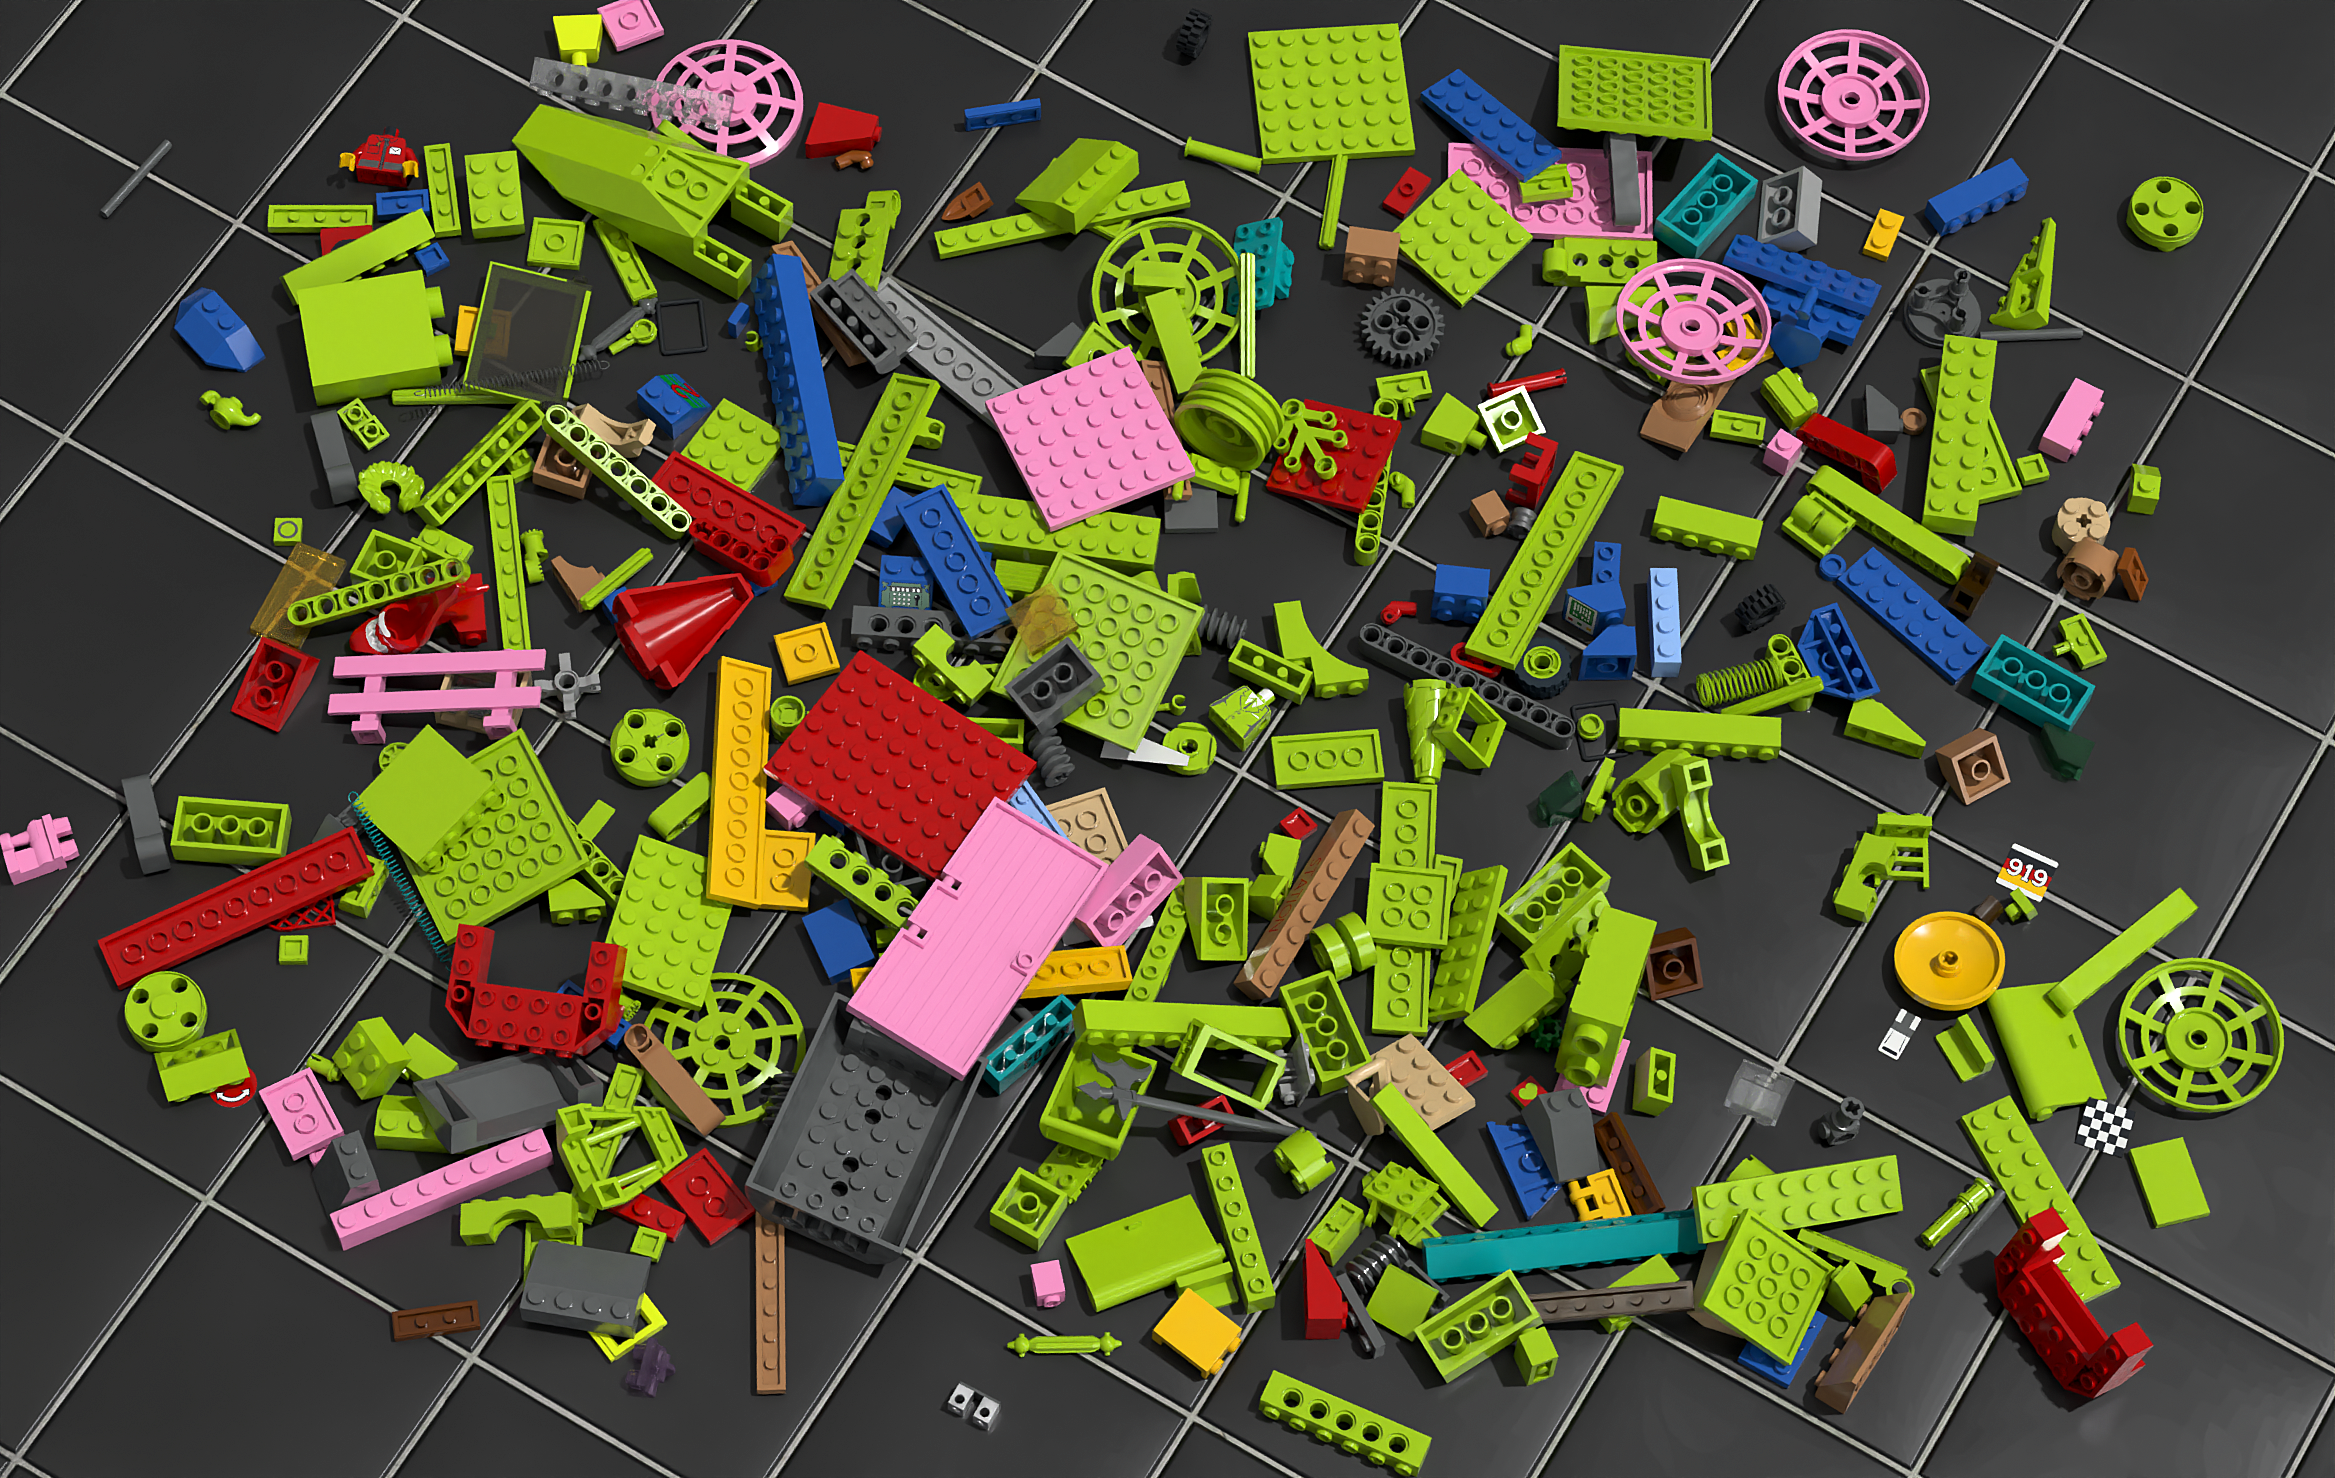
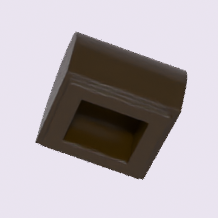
[1971,895,2004,927]

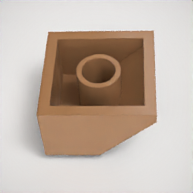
[1935,728,2011,805]

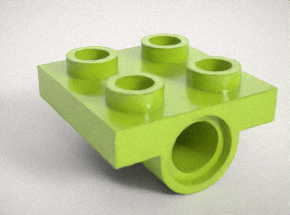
[1781,490,1856,559]

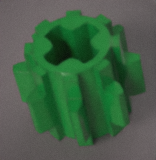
[1530,1016,1564,1052]

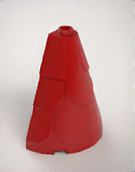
[612,573,754,690]

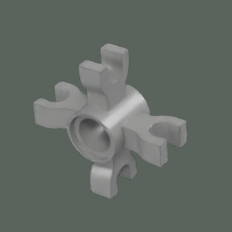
[534,653,601,720]

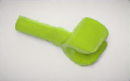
[745,331,764,352]
[1157,695,1186,716]

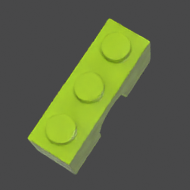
[912,624,994,707]
[1833,832,1898,923]

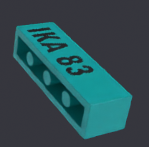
[982,994,1075,1095]

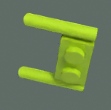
[1172,451,1250,522]

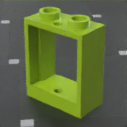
[1432,687,1506,769]

